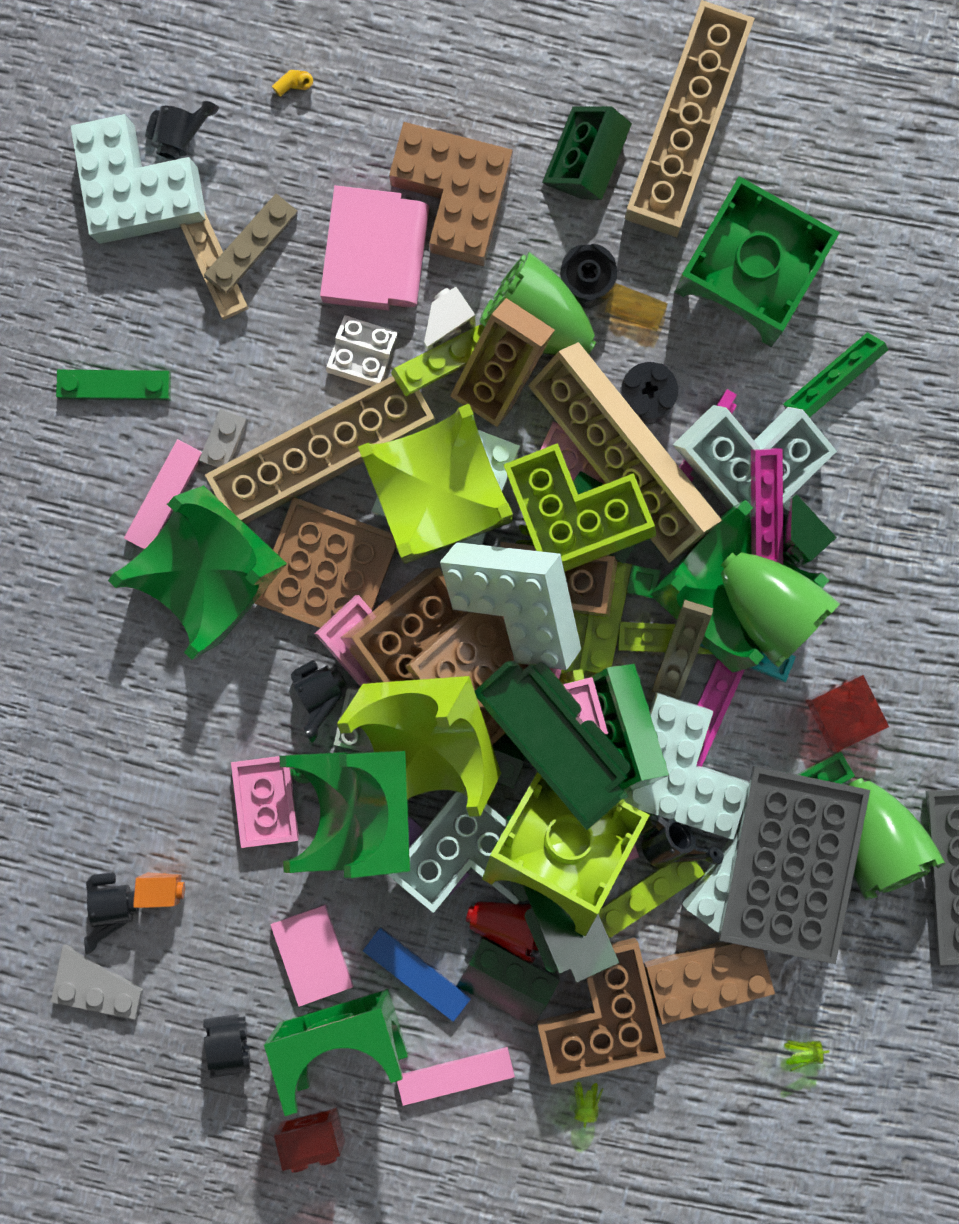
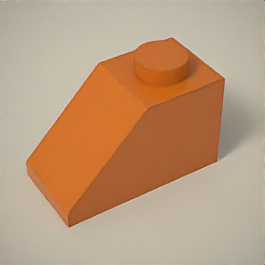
[133,872,185,908]

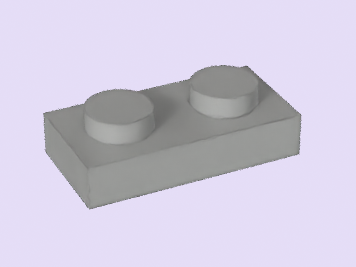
[199,408,248,468]

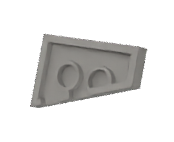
[51,944,143,1020]

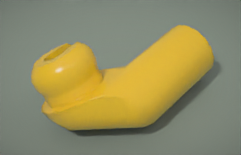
[271,70,313,97]

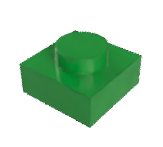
[626,565,660,599]

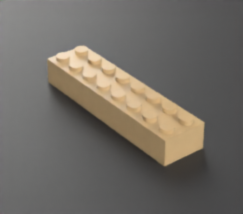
[624,0,755,237]
[528,342,722,563]
[205,376,436,524]

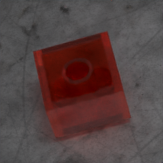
[805,675,889,752]
[274,1108,345,1173]

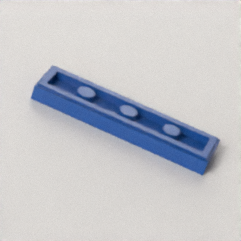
[363,927,471,1022]

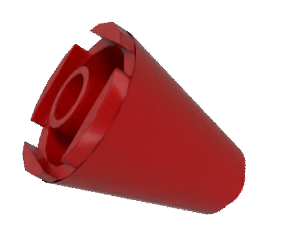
[466,901,538,963]

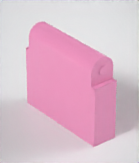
[320,185,429,311]

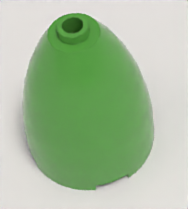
[479,252,596,356]
[721,552,840,668]
[848,778,946,900]

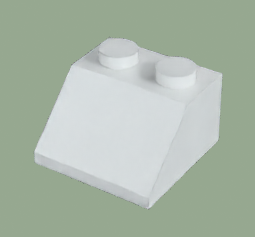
[424,287,476,352]

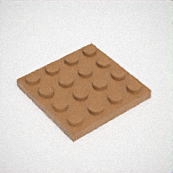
[254,497,397,628]
[405,612,529,745]

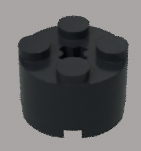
[559,244,617,309]
[619,362,678,424]
[203,1014,251,1078]

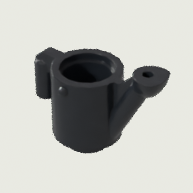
[145,101,219,160]
[291,660,348,743]
[640,815,724,868]
[84,872,139,954]

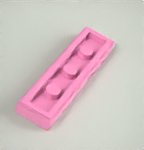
[124,439,202,549]
[397,1047,515,1106]

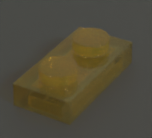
[605,283,668,332]

